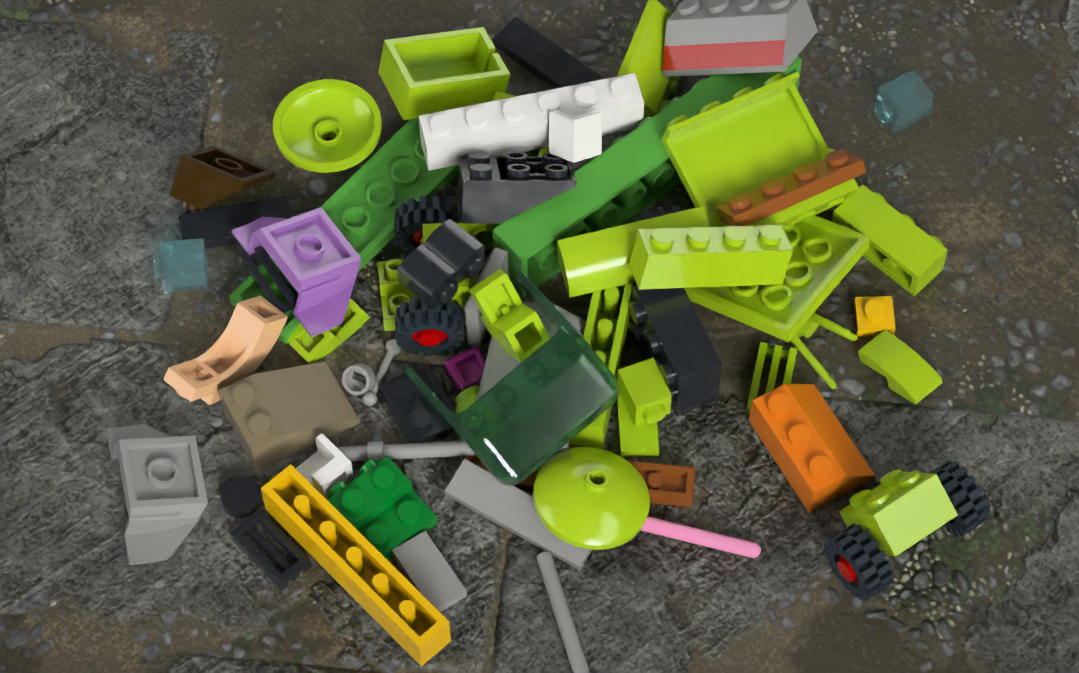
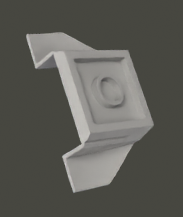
[106,424,208,565]

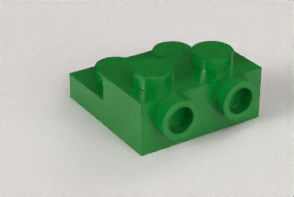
[328,456,437,560]

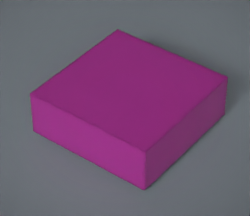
[444,346,486,393]

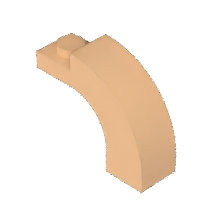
[163,296,288,405]

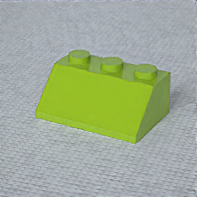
[617,0,682,120]

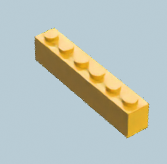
[261,464,451,667]

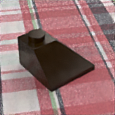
[169,146,275,211]

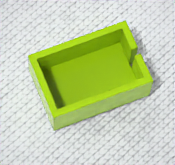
[378,27,510,120]

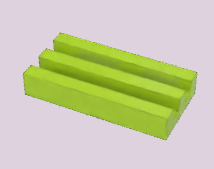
[746,342,797,414]

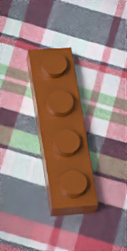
[716,150,866,226]

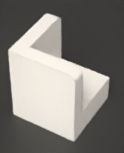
[549,110,602,163]
[296,433,354,500]

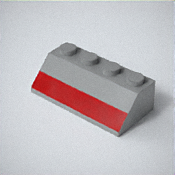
[662,0,818,77]

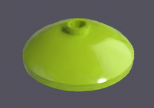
[273,79,382,173]
[533,447,650,550]

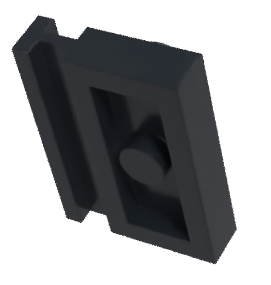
[378,363,462,443]

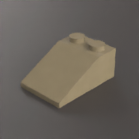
[219,361,359,472]

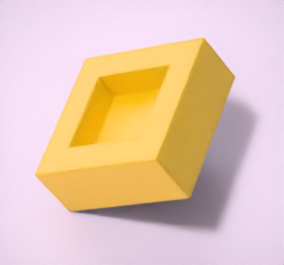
[853,296,896,337]

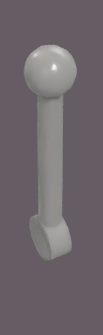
[362,339,401,406]

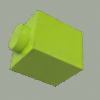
[617,358,672,426]

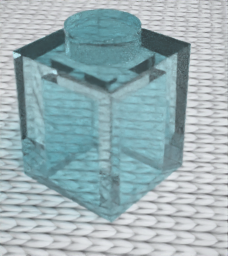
[874,69,934,133]
[153,238,209,293]

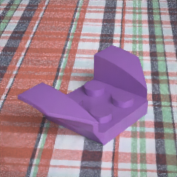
[231,207,362,337]

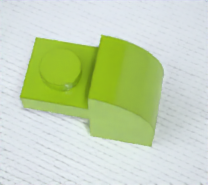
[469,269,552,363]

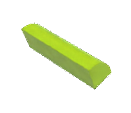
[557,206,710,298]

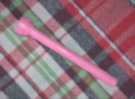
[640,516,761,558]

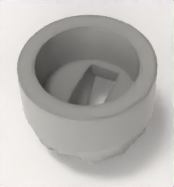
[342,363,376,395]

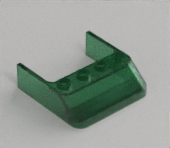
[404,272,620,486]

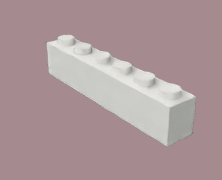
[419,73,644,171]

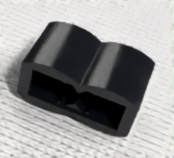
[397,219,485,309]

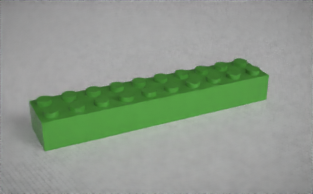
[493,56,802,298]

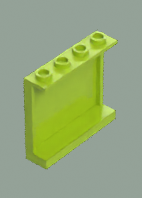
[661,72,859,229]

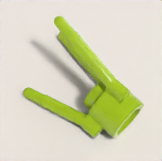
[790,312,858,389]

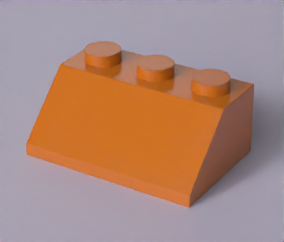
[749,384,876,513]

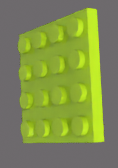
[684,215,870,342]

